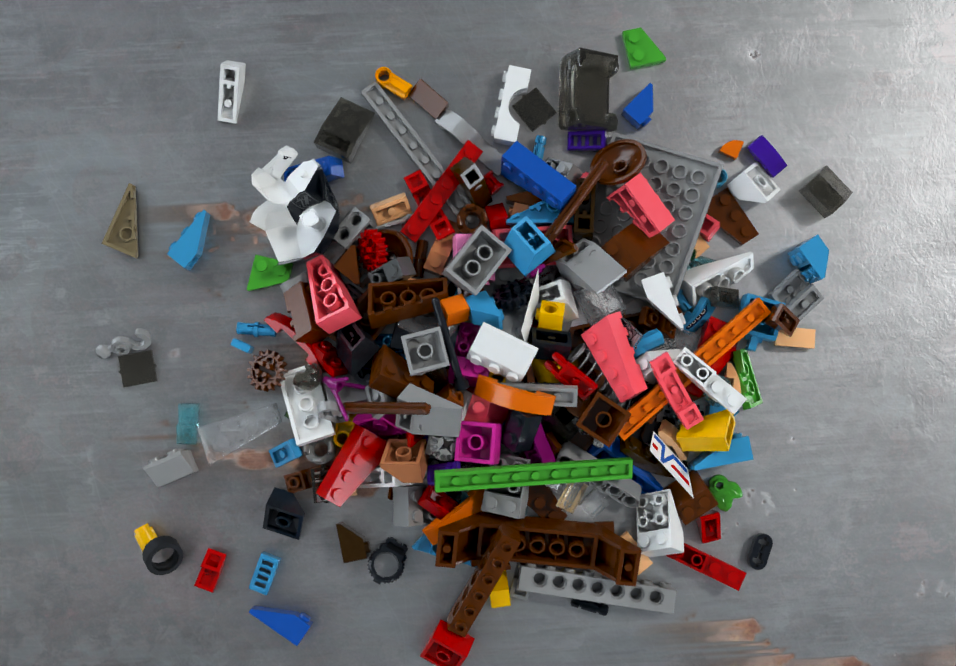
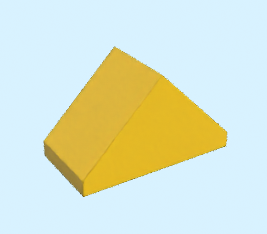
[490,570,511,608]

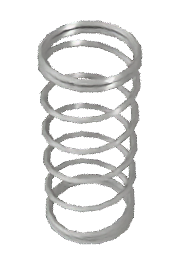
[567,343,616,400]

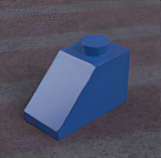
[621,83,653,130]

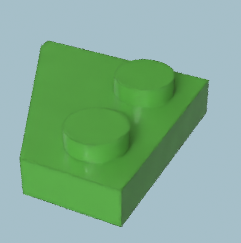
[622,28,666,69]
[247,255,294,291]

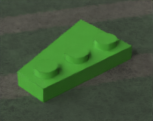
[733,348,763,410]

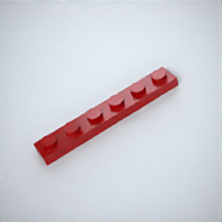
[400,140,483,243]

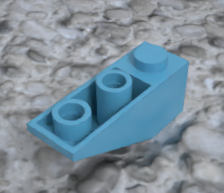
[167,210,211,271]

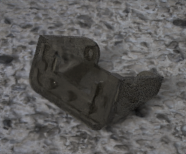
[558,47,619,132]

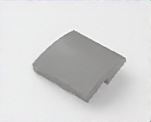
[768,269,824,321]

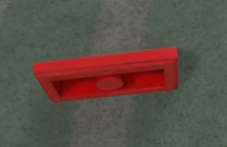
[418,485,459,520]

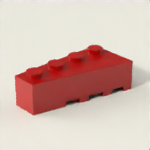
[316,424,387,507]

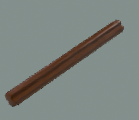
[544,158,609,243]
[343,402,431,415]

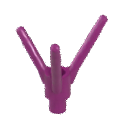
[323,376,366,421]

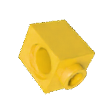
[535,300,565,331]

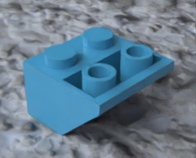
[504,216,556,276]
[787,234,829,284]

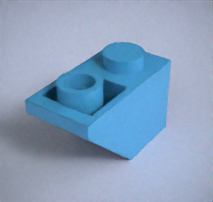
[464,290,504,330]

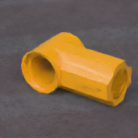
[375,67,413,100]

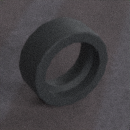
[142,536,183,575]

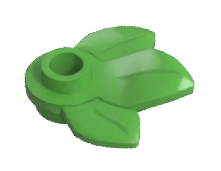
[708,474,743,512]

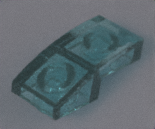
[176,403,200,445]

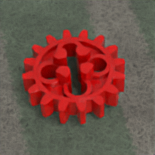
[357,229,388,271]

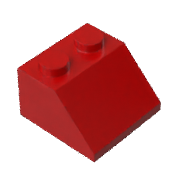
[420,620,475,666]

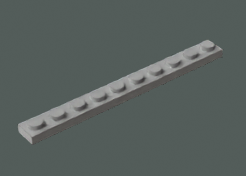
[361,81,490,231]

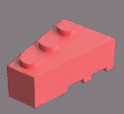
[606,172,675,238]

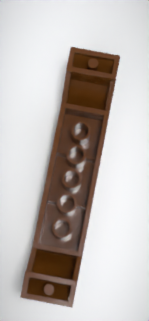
[435,512,641,587]

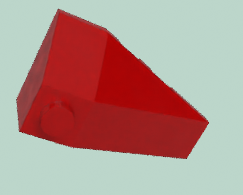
[685,316,739,397]

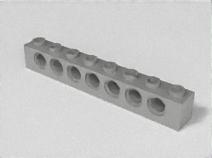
[516,563,677,614]

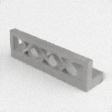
[498,382,578,407]

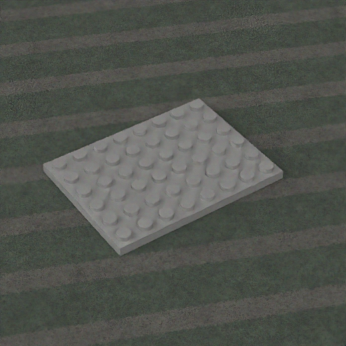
[573,132,724,302]

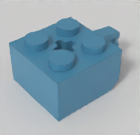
[738,293,786,352]

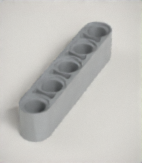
[556,442,642,508]

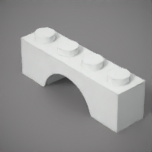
[491,65,531,146]

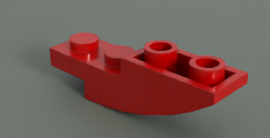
[666,543,747,591]

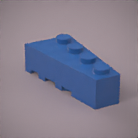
[501,141,577,211]

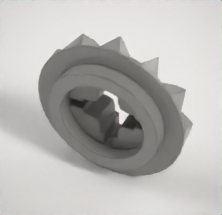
[430,435,456,461]

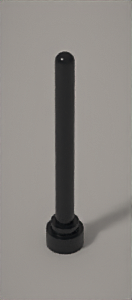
[432,297,470,392]

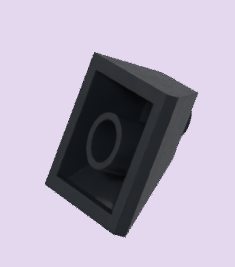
[263,487,305,540]

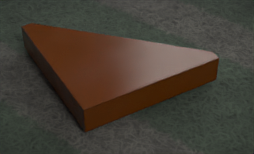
[540,238,579,265]

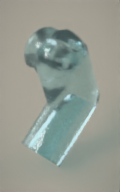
[688,256,717,270]

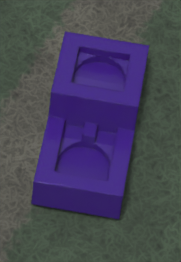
[747,135,787,178]

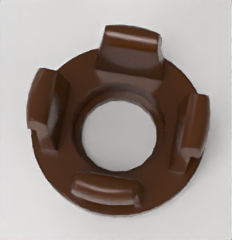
[456,203,488,234]

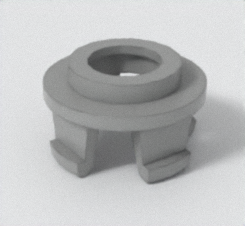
[302,436,336,465]

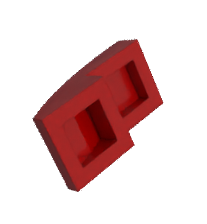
[194,548,227,593]

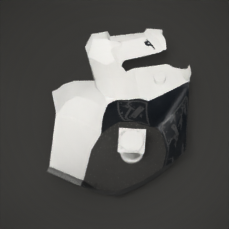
[249,145,340,266]

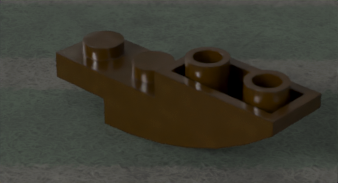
[620,435,688,478]

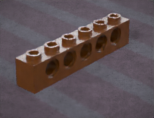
[447,523,521,637]

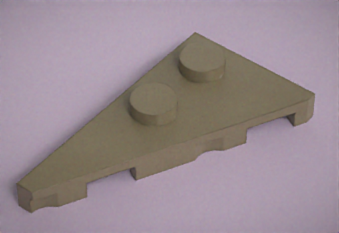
[101,183,138,259]

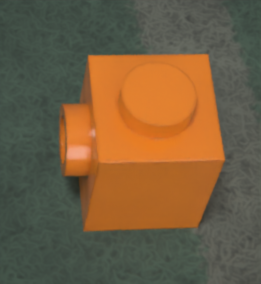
[440,294,470,327]

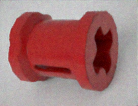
[483,170,504,196]

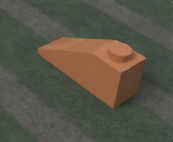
[423,219,461,277]

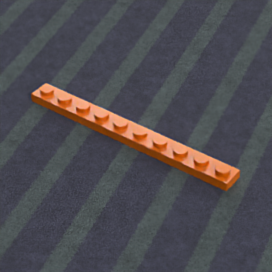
[618,298,771,441]

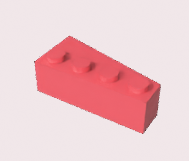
[306,255,362,334]
[581,311,648,403]

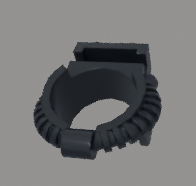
[367,537,408,585]

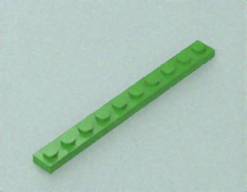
[434,457,633,492]

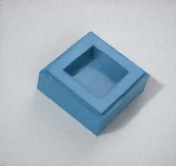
[230,339,254,354]

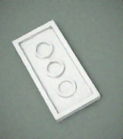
[280,364,336,447]

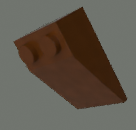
[601,223,670,282]

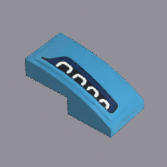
[682,296,717,336]

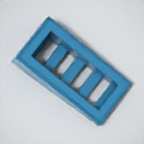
[249,551,282,595]

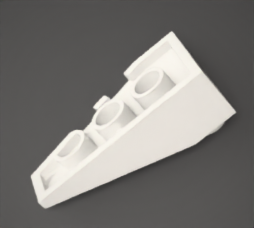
[680,252,754,312]

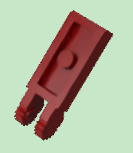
[544,352,598,400]

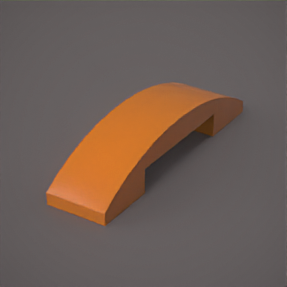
[474,375,556,415]
[422,489,485,545]

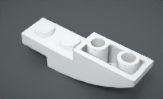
[673,347,747,415]

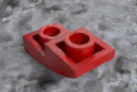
[311,341,348,377]

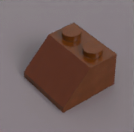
[576,392,631,447]
[663,470,719,526]

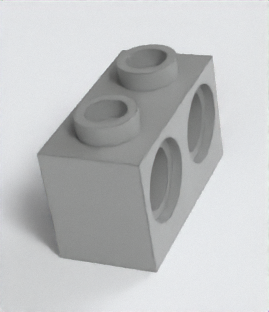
[334,207,377,250]

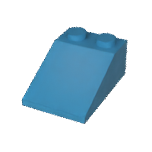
[687,432,754,470]

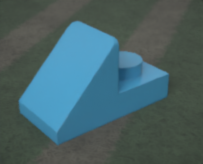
[269,438,303,468]

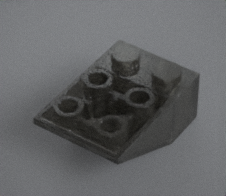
[314,97,375,164]

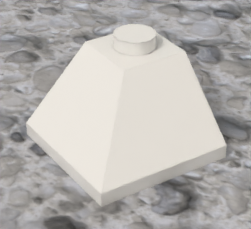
[727,161,780,203]

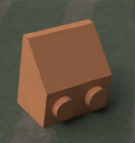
[380,439,430,483]

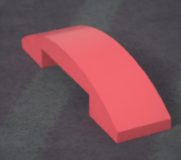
[649,352,704,430]

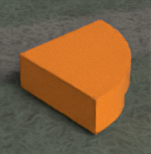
[718,140,744,160]

